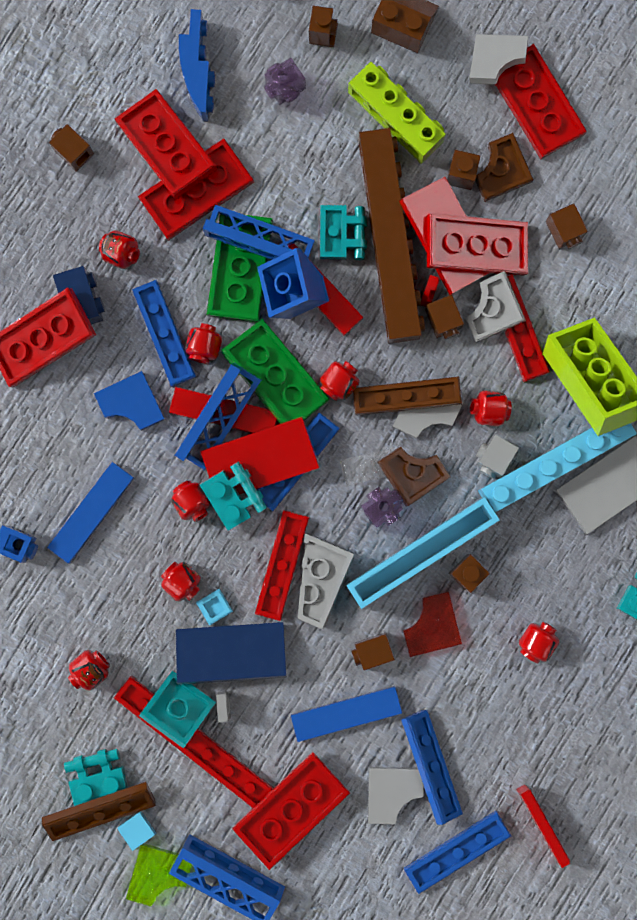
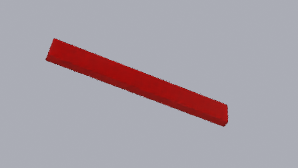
[114,675,274,808]

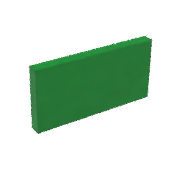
[206,214,273,322]
[221,319,330,424]

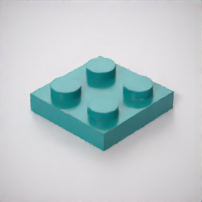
[139,671,216,748]

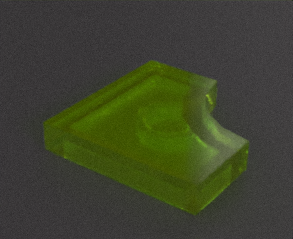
[126,843,192,907]

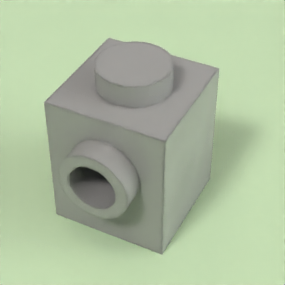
[475,434,519,479]

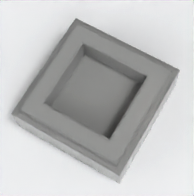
[216,691,231,723]

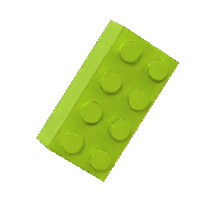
[543,317,637,436]

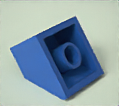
[257,248,329,319]

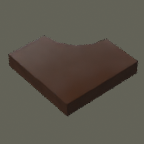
[475,133,534,202]
[377,447,451,507]

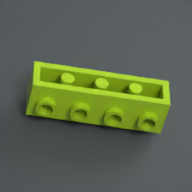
[348,62,446,164]

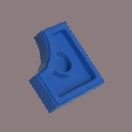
[94,371,165,431]

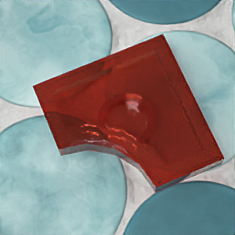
[403,591,462,657]

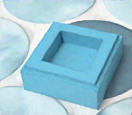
[196,588,233,626]
[117,811,156,851]

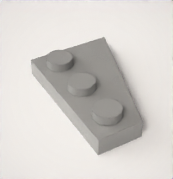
[298,534,355,629]

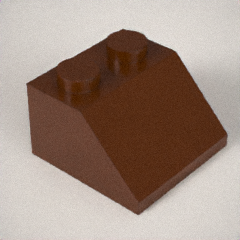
[371,0,439,53]

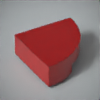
[421,275,439,307]

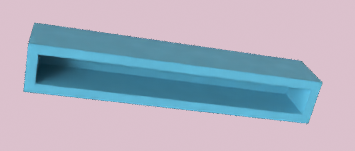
[478,423,637,512]
[346,497,499,609]

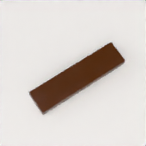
[353,376,462,416]
[42,782,156,841]

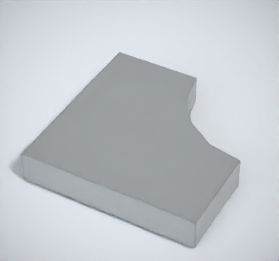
[470,34,528,84]
[466,272,526,343]
[393,379,464,439]
[368,767,424,824]

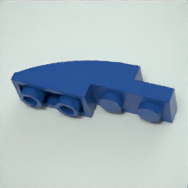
[179,9,215,122]

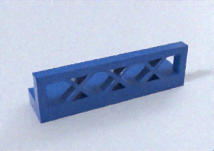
[203,205,315,260]
[174,363,261,470]
[169,834,285,920]

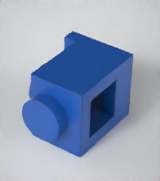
[0,525,38,563]

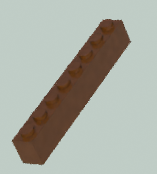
[358,128,425,344]

